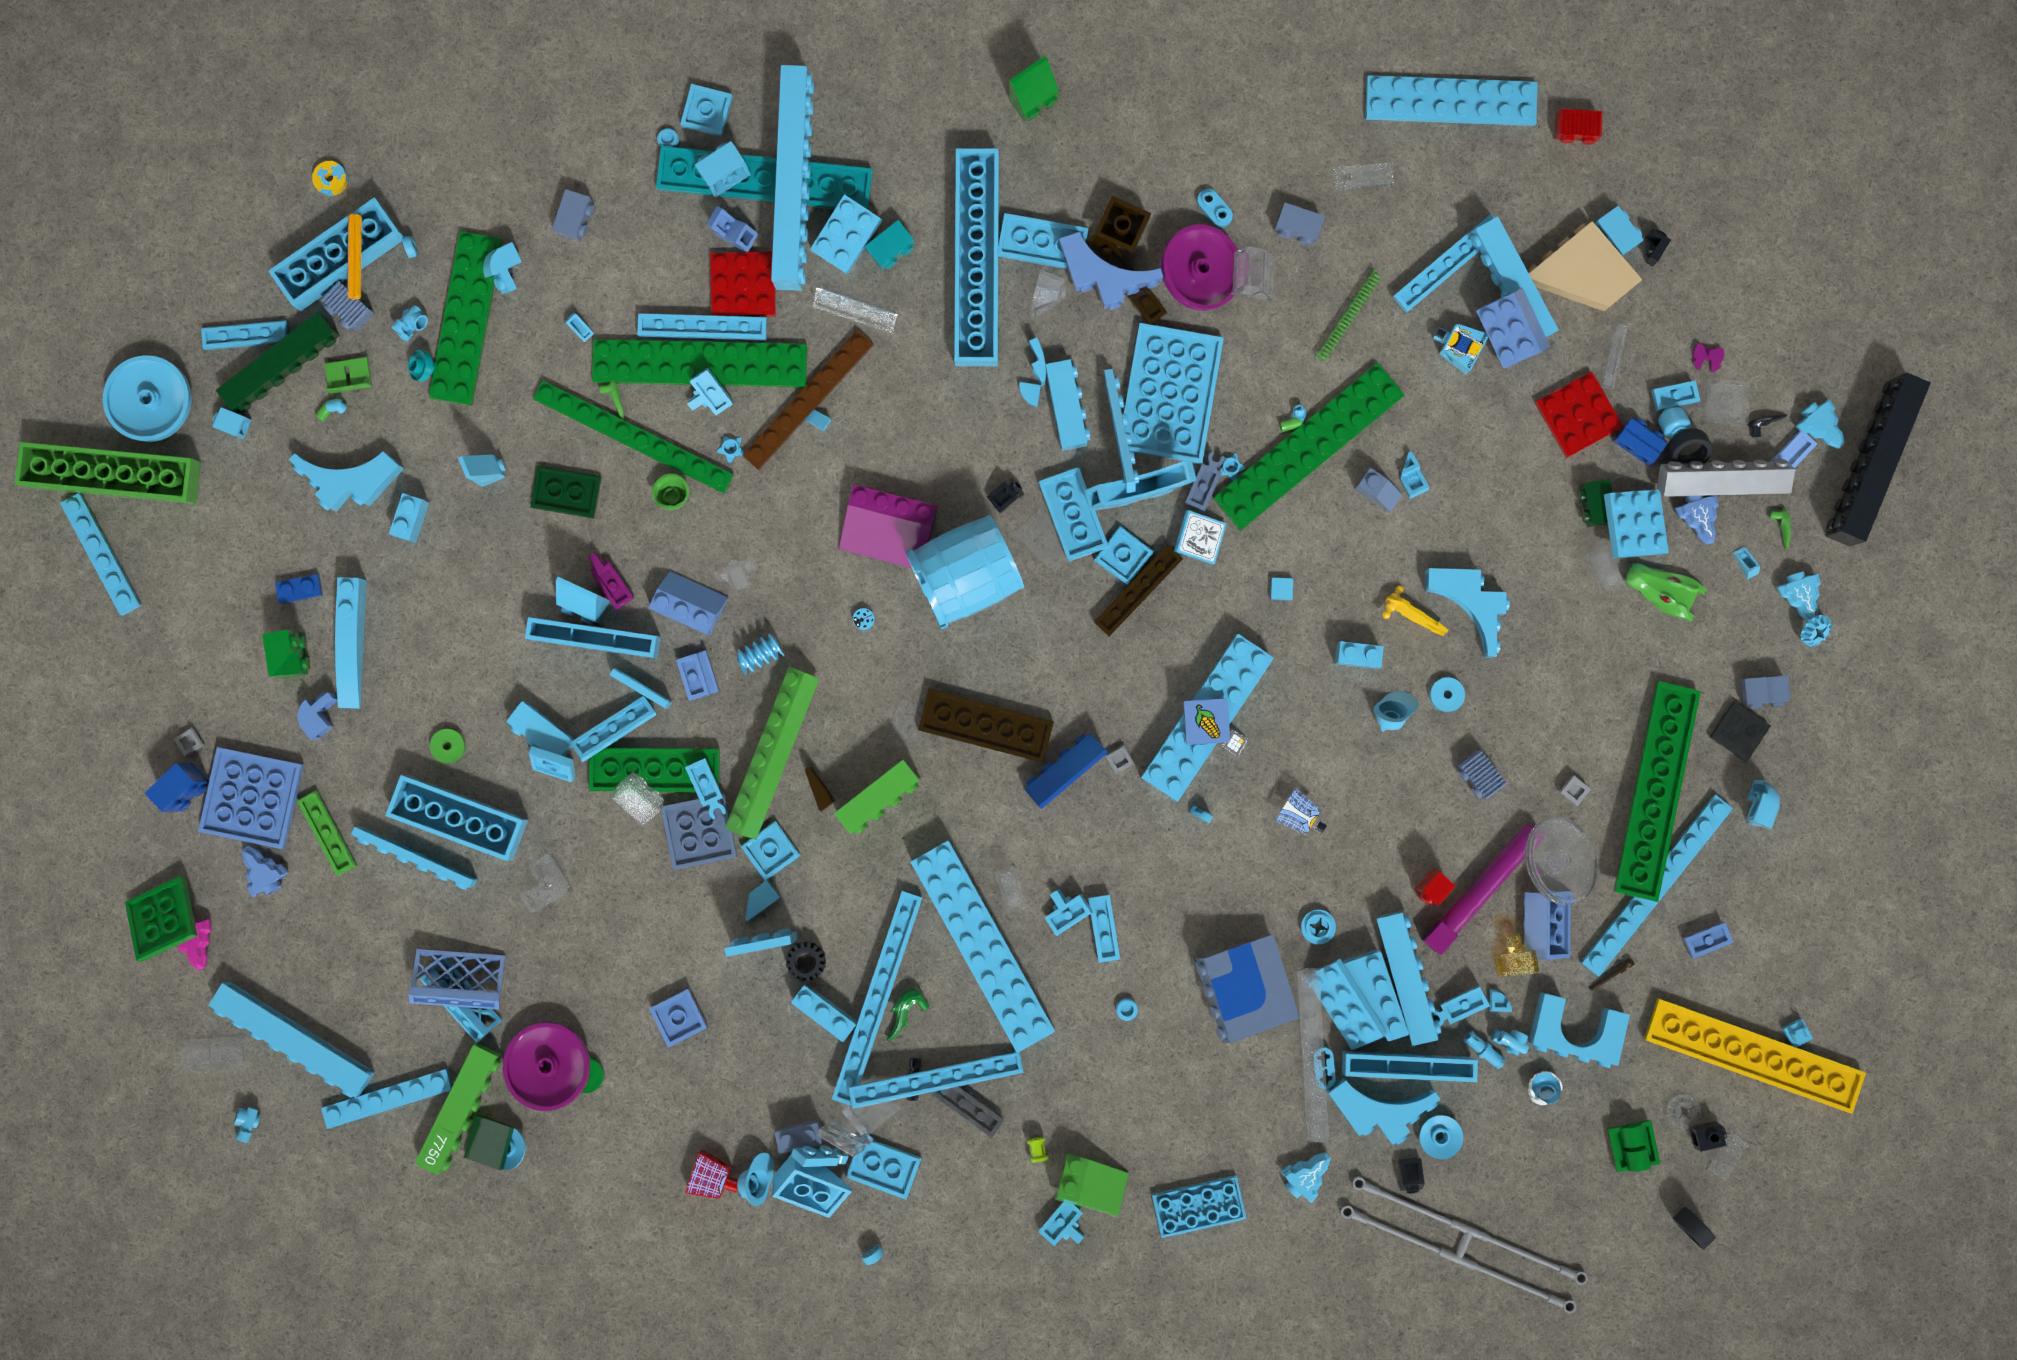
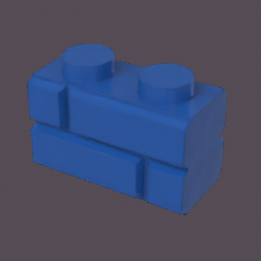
[1613,418,1668,466]

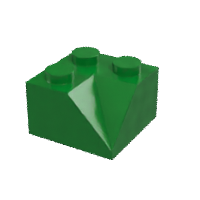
[262,629,310,679]

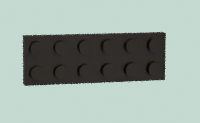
[918,689,1054,763]

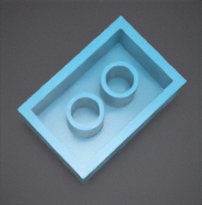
[810,194,883,274]

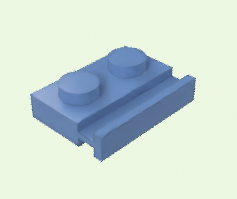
[676,650,720,701]

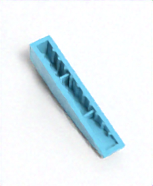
[335,577,367,709]

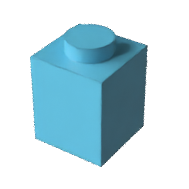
[213,407,252,440]

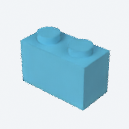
[1595,206,1644,256]
[389,493,429,543]
[1335,641,1384,669]

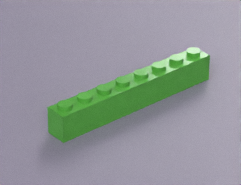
[725,667,819,840]

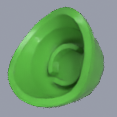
[651,474,689,511]

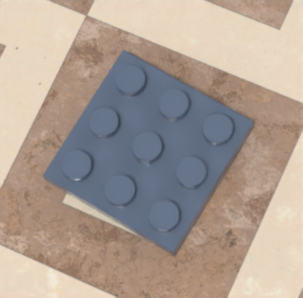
[660,794,738,870]

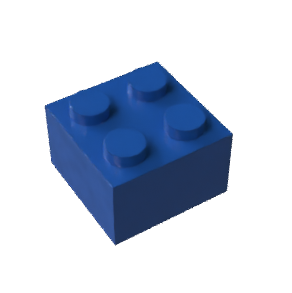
[144,763,209,812]

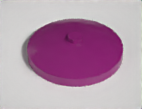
[1161,224,1243,311]
[503,1022,591,1111]

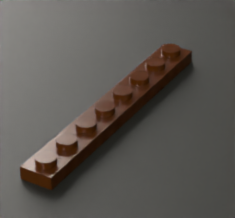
[742,330,874,471]

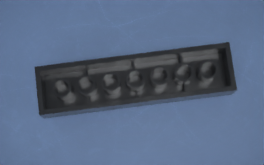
[1826,372,1931,547]

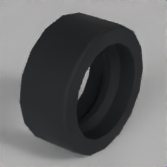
[1667,428,1713,464]
[1673,1206,1716,1249]

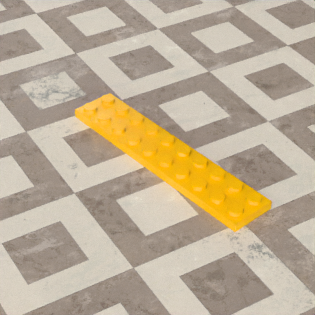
[1643,998,1866,1114]

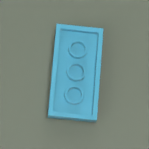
[998,213,1088,269]
[1038,467,1109,562]
[1305,959,1387,1050]

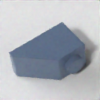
[1355,468,1402,513]

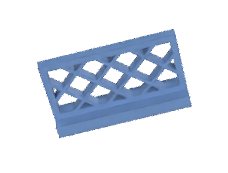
[409,949,505,1009]

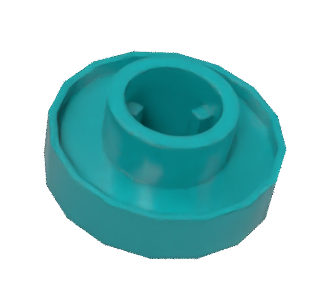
[408,350,435,382]

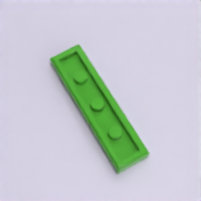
[296,790,357,876]

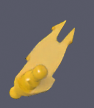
[1382,585,1448,636]

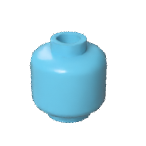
[1658,407,1691,439]

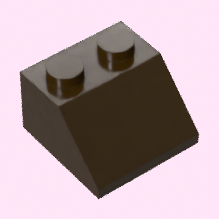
[1094,196,1151,253]

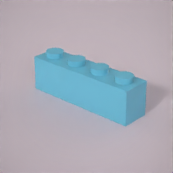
[1045,359,1091,451]

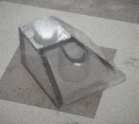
[1030,268,1068,320]

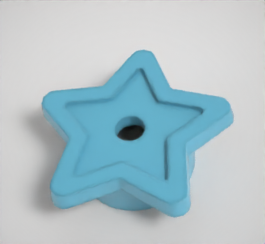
[717,436,744,463]
[1219,453,1245,481]

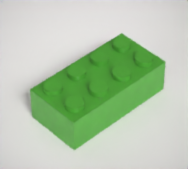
[834,760,921,834]

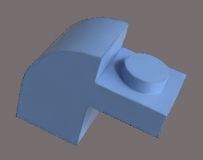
[706,207,758,252]
[297,692,338,740]

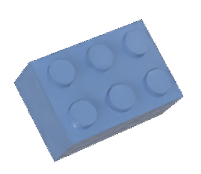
[1476,288,1550,369]

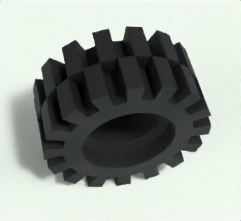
[786,941,826,982]

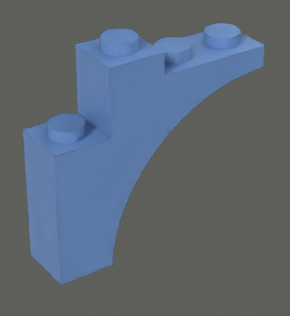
[1059,232,1163,310]

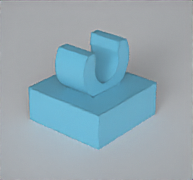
[1781,1018,1813,1047]

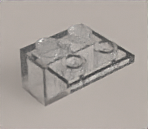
[1232,246,1274,300]

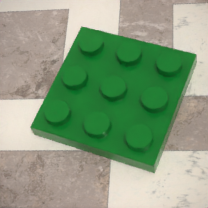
[125,876,198,962]

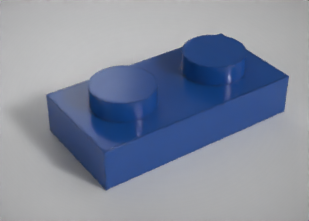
[275,574,323,604]

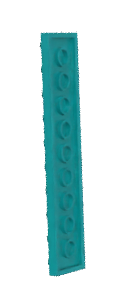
[656,146,873,210]

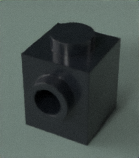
[1689,1121,1727,1152]

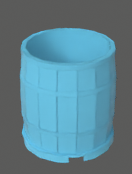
[905,514,1024,630]

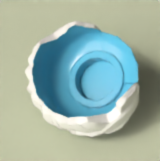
[1528,1071,1563,1105]

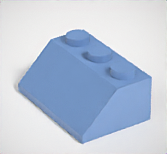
[649,571,728,637]
[1523,892,1571,960]

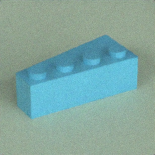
[1342,949,1409,1042]

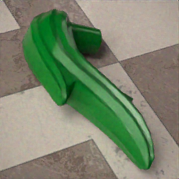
[886,989,929,1041]

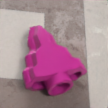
[177,916,212,970]

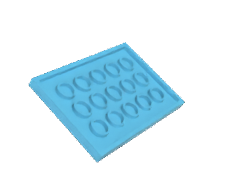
[1117,323,1224,464]

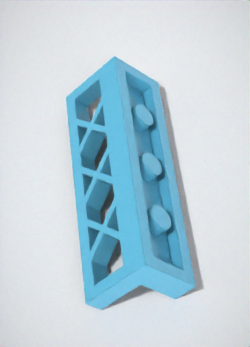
[420,958,502,1043]

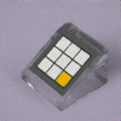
[1220,728,1249,758]

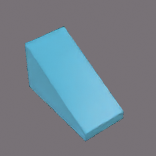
[564,312,594,342]
[805,409,831,432]
[1733,546,1760,579]

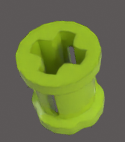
[1027,1137,1049,1163]

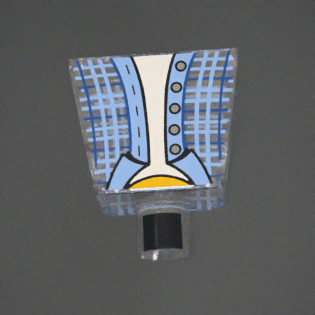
[1272,787,1327,835]

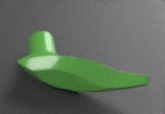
[599,380,624,420]
[1770,507,1791,548]

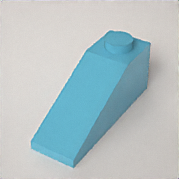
[458,454,507,487]

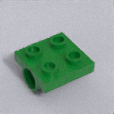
[1606,1120,1661,1173]

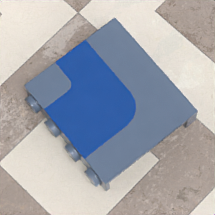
[1196,934,1300,1043]

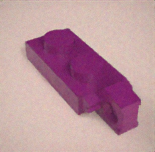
[588,553,635,610]

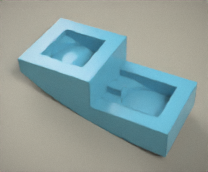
[1029,337,1046,387]

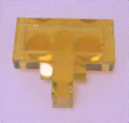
[1494,935,1540,976]

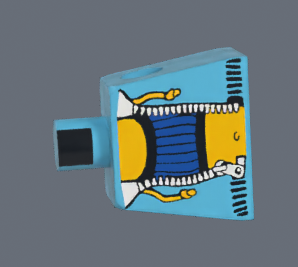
[1433,324,1488,374]

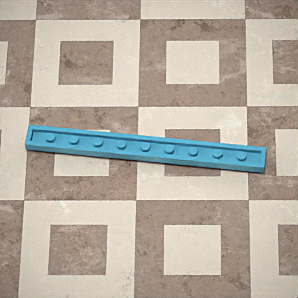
[1580,795,1733,977]
[832,891,923,1106]

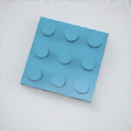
[1604,490,1669,559]
[724,928,798,957]

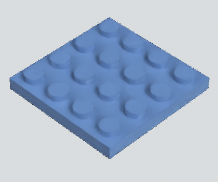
[198,747,304,849]

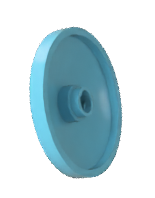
[103,355,192,442]

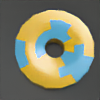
[312,161,348,196]

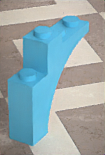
[289,451,404,511]
[1084,459,1197,511]
[1425,568,1510,658]
[1326,1078,1440,1145]

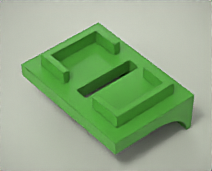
[325,357,372,394]

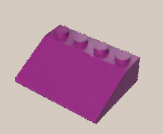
[839,484,938,568]

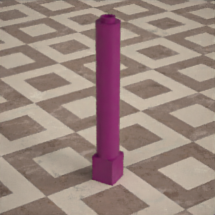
[1421,824,1542,955]

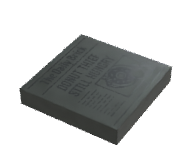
[1709,702,1771,762]

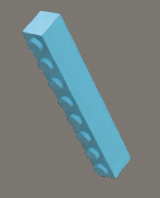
[208,981,375,1097]

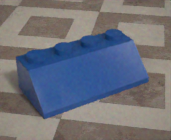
[1024,733,1108,809]

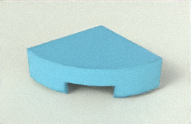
[1019,382,1041,407]
[1189,806,1213,823]
[1489,989,1512,1012]

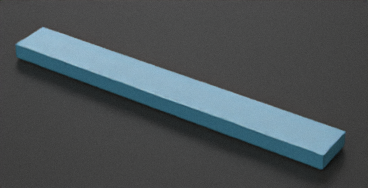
[848,1052,1024,1109]

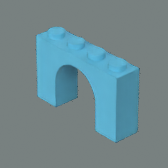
[1528,992,1630,1068]

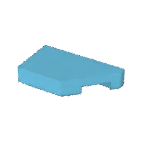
[745,880,780,922]

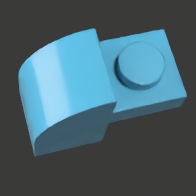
[483,242,522,294]

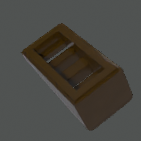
[805,767,836,812]

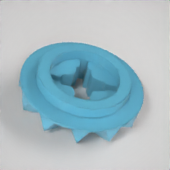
[1801,615,1833,647]
[1301,910,1336,944]

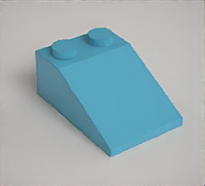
[556,577,610,625]
[772,1155,852,1218]

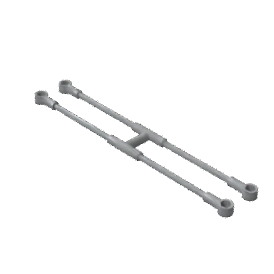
[1340,1176,1588,1314]

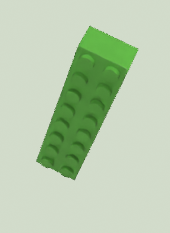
[15,442,201,504]

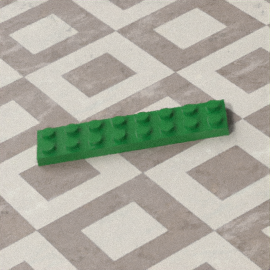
[429,231,503,406]

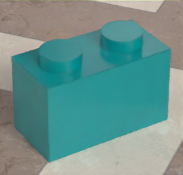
[865,220,915,271]

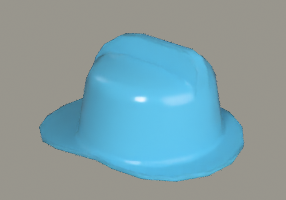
[1374,691,1418,732]
[737,1153,774,1206]

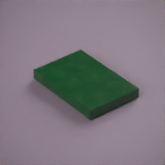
[530,466,602,519]

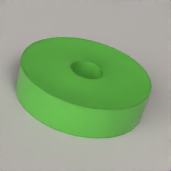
[430,729,466,763]

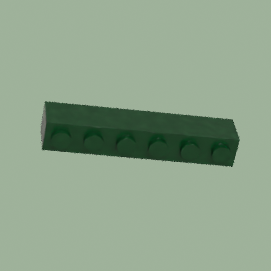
[215,312,340,414]

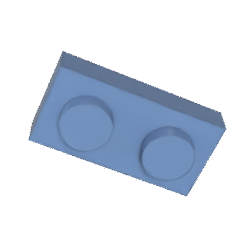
[1683,922,1734,959]

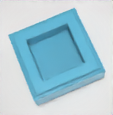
[1270,578,1293,600]

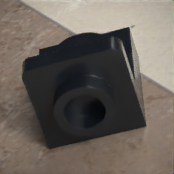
[1645,229,1671,267]
[987,478,1025,513]
[1398,1158,1425,1194]

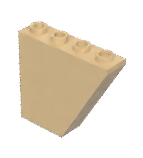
[1527,221,1642,311]

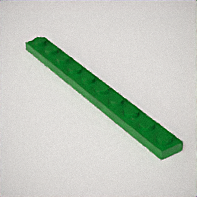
[533,380,734,494]

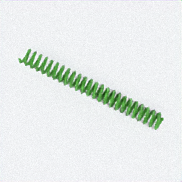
[1316,270,1381,361]

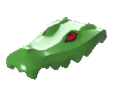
[1626,563,1707,622]

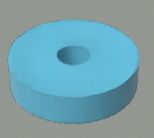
[1429,677,1465,712]

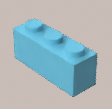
[506,701,575,757]
[791,983,857,1042]

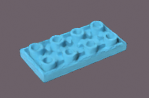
[1152,1175,1247,1238]

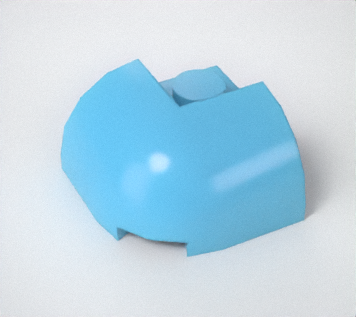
[1746,780,1780,830]

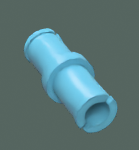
[1463,1031,1506,1069]

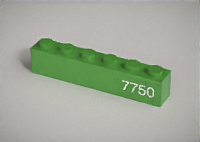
[414,1042,502,1175]

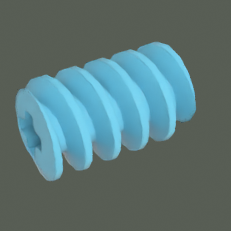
[737,633,785,675]

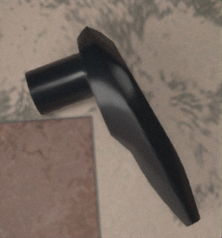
[1747,414,1787,437]

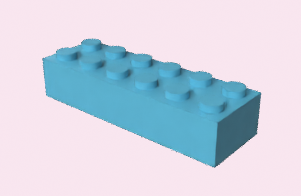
[268,197,405,311]
[385,775,528,861]

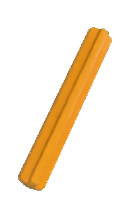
[348,214,362,300]

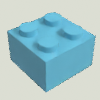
[695,141,751,198]

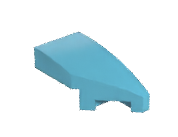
[1400,451,1430,499]

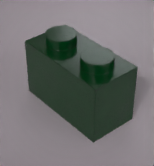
[1577,479,1613,528]

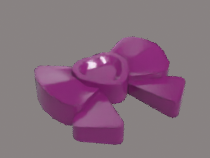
[1692,343,1724,372]

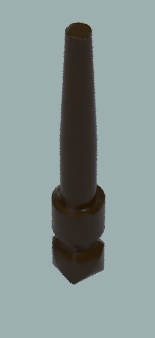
[1589,958,1635,991]

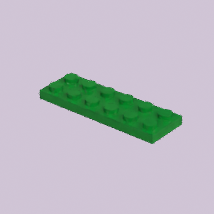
[589,748,720,792]

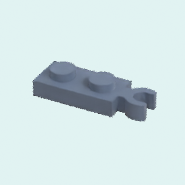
[1184,452,1224,512]

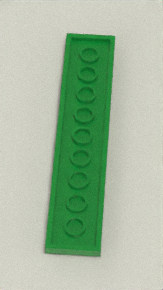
[592,339,807,388]
[1213,363,1405,531]
[1613,681,1701,902]

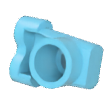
[391,305,428,342]
[1491,1029,1529,1056]
[233,1107,261,1143]

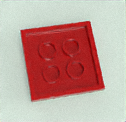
[710,251,776,317]
[1535,371,1624,458]

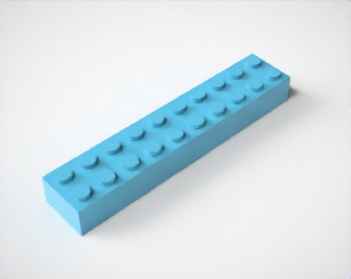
[771,65,815,291]
[954,149,999,367]
[911,840,1055,1053]

